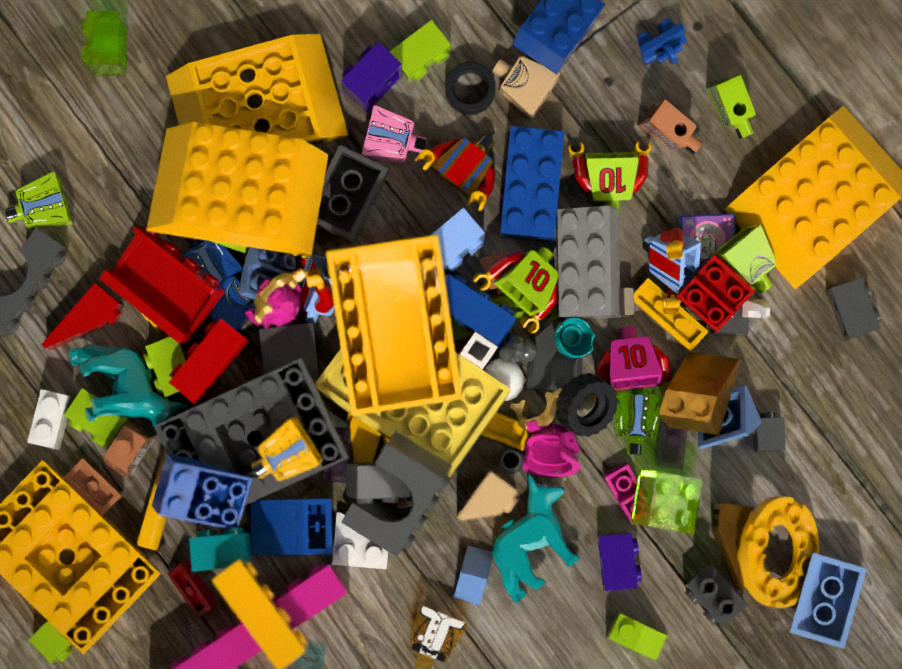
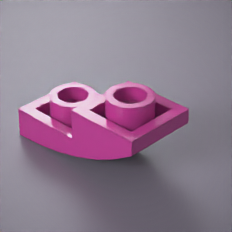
[602,461,655,525]

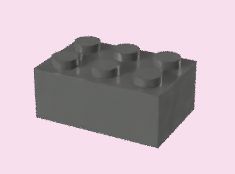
[316,145,389,245]

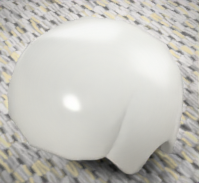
[483,358,524,401]

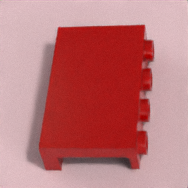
[99,225,226,343]

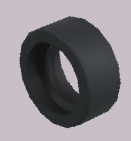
[445,62,495,115]

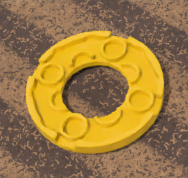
[737,496,820,608]

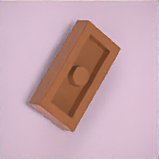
[64,458,123,515]

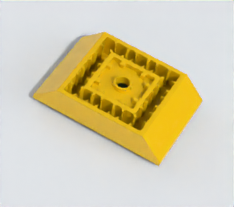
[0,460,161,655]

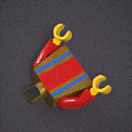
[415,133,496,211]

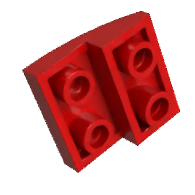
[677,253,756,333]

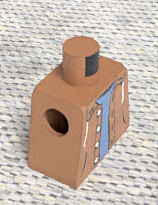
[638,100,703,155]

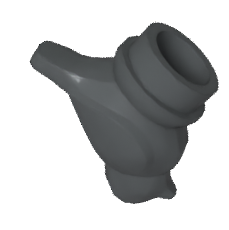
[499,332,537,363]

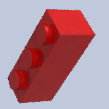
[169,319,249,405]

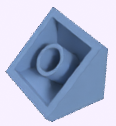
[698,385,762,449]

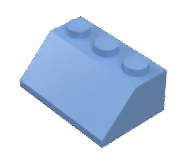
[790,553,867,649]

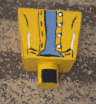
[252,415,323,481]

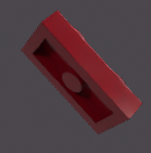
[168,559,219,619]

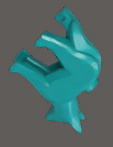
[68,345,188,432]
[492,475,580,604]

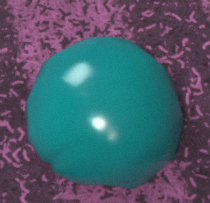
[553,317,595,358]

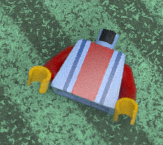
[642,228,701,315]
[292,254,335,323]

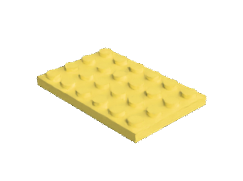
[315,349,511,477]

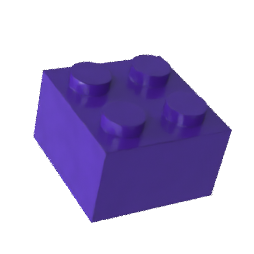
[341,42,403,114]

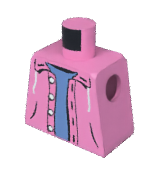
[362,105,428,162]

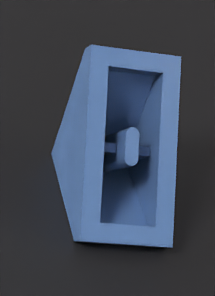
[453,545,493,605]

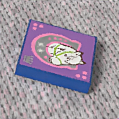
[680,214,735,269]

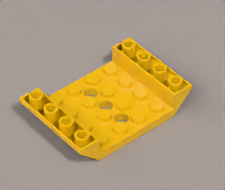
[166,34,349,143]

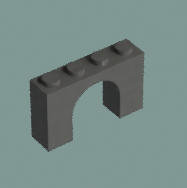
[341,431,452,557]

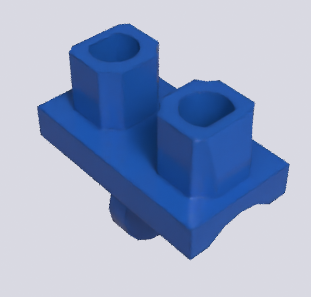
[637,18,687,66]

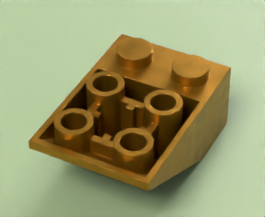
[711,503,754,590]

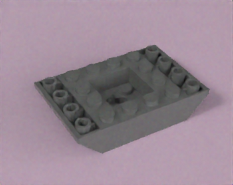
[154,358,349,525]

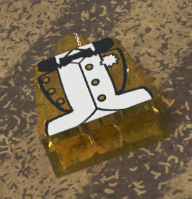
[410,604,468,669]

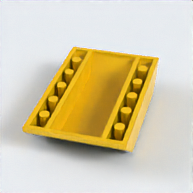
[724,106,902,290]
[147,122,328,257]
[326,235,462,416]

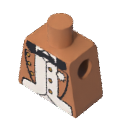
[103,421,157,479]

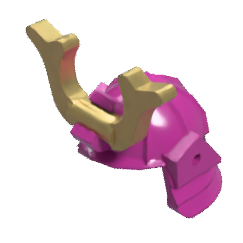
[245,268,307,330]
[510,388,580,478]

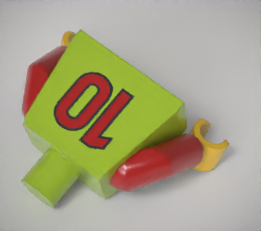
[568,141,652,210]
[472,247,559,333]

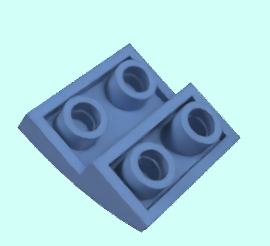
[239,247,296,300]

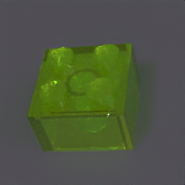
[81,11,128,76]
[631,470,703,534]

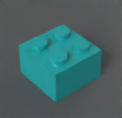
[189,528,253,571]

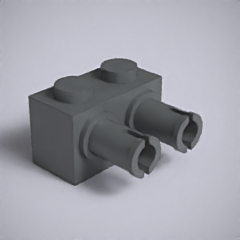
[683,563,748,627]

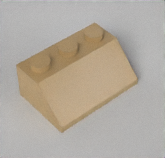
[457,471,519,520]

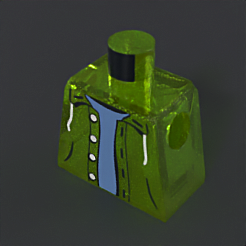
[613,393,664,455]

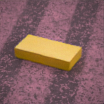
[481,412,530,451]

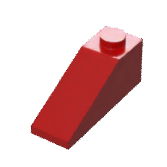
[41,283,123,350]

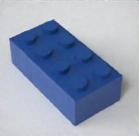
[500,126,565,242]

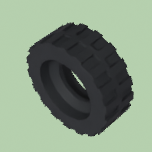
[556,373,618,437]

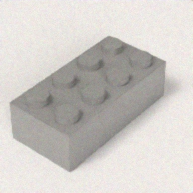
[557,206,621,319]

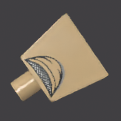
[492,56,560,121]

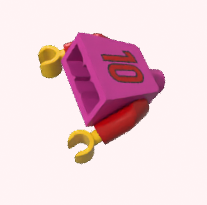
[594,326,673,403]

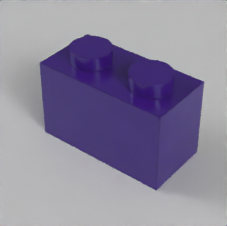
[597,533,642,591]

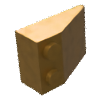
[659,352,741,435]

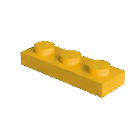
[634,278,709,352]

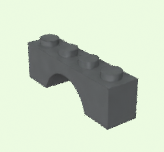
[0,228,67,338]

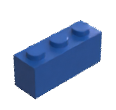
[444,274,516,349]

